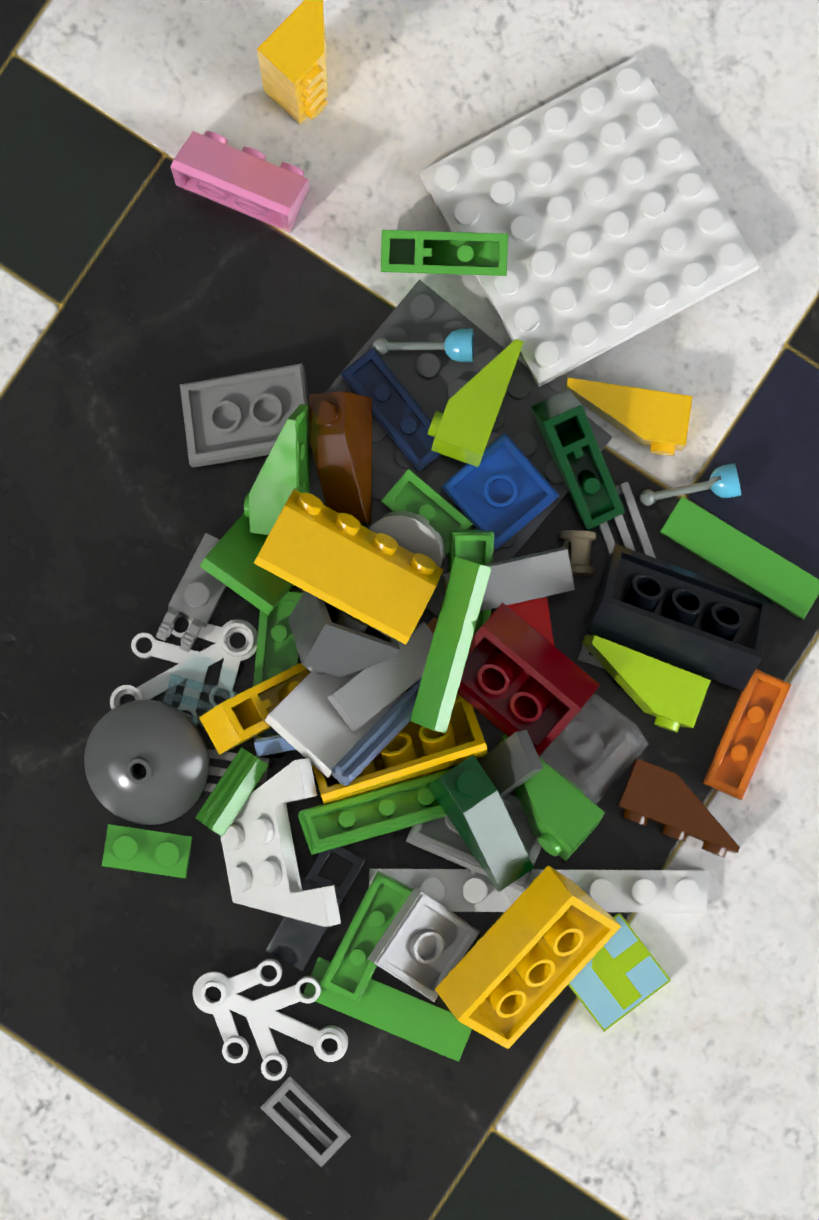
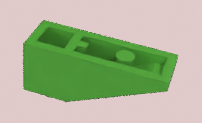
[380,230,508,276]
[244,404,310,535]
[499,734,605,861]

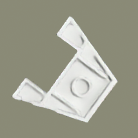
[221,758,341,927]

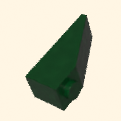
[531,389,626,530]
[428,755,534,892]

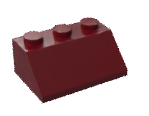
[457,602,600,757]

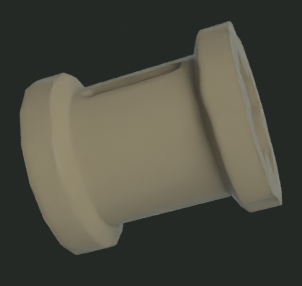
[559,530,596,576]

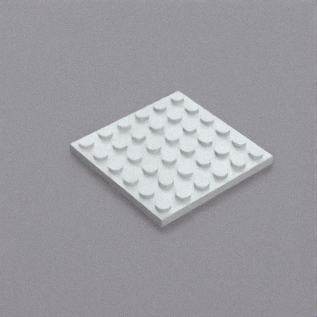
[419,55,759,387]

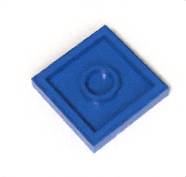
[441,432,560,551]

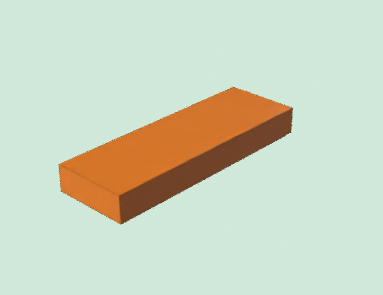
[702,669,791,800]

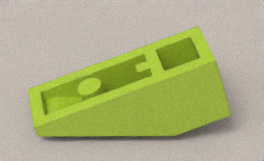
[428,339,524,467]
[582,635,711,732]

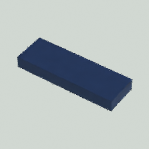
[340,348,442,473]

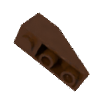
[616,759,740,858]

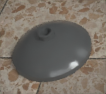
[84,700,210,825]

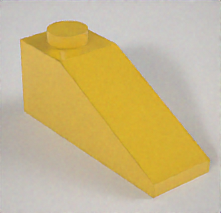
[565,378,693,456]
[199,662,311,755]

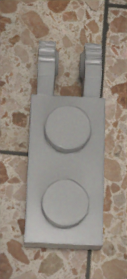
[156,533,227,653]

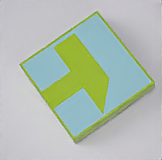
[568,913,671,1032]

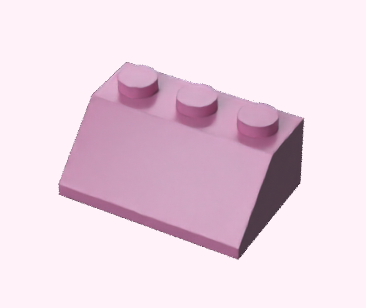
[170,131,310,233]

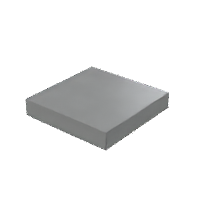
[368,887,481,1002]

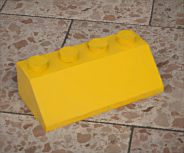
[257,0,328,125]
[254,489,443,645]
[312,695,487,804]
[435,865,621,1049]

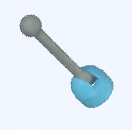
[373,328,474,362]
[639,463,741,506]

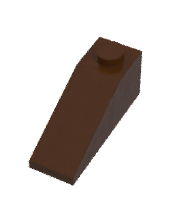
[309,391,372,524]

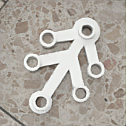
[110,615,258,725]
[193,959,348,1081]

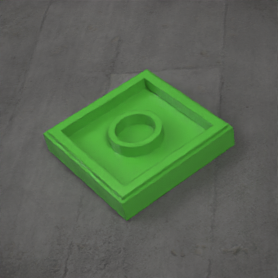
[200,513,294,616]

